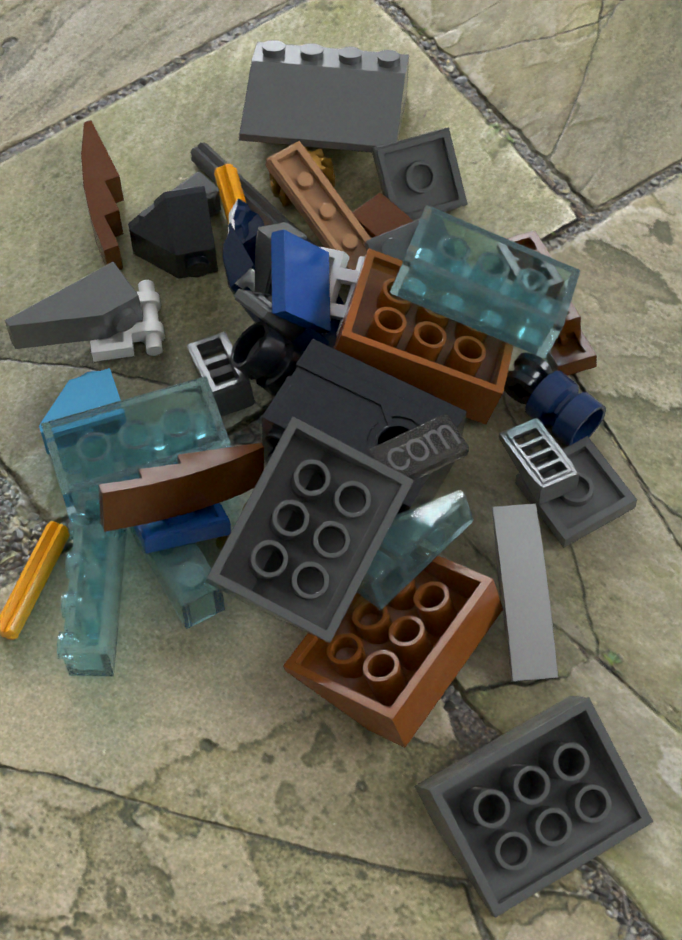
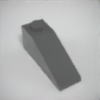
[5,262,143,349]

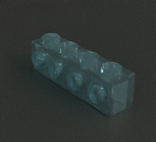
[57,492,127,676]

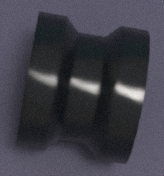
[504,352,553,405]

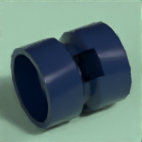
[525,371,606,447]

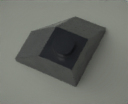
[128,185,218,279]

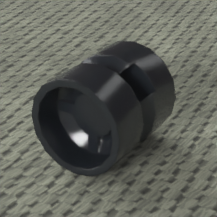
[230,321,304,397]

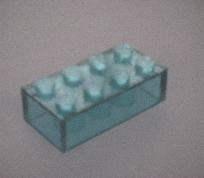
[389,205,581,359]
[41,376,231,520]

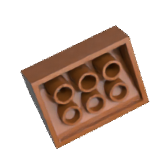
[333,248,523,425]
[283,534,503,748]

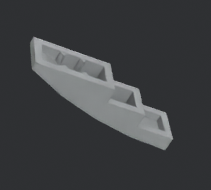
[492,503,558,682]

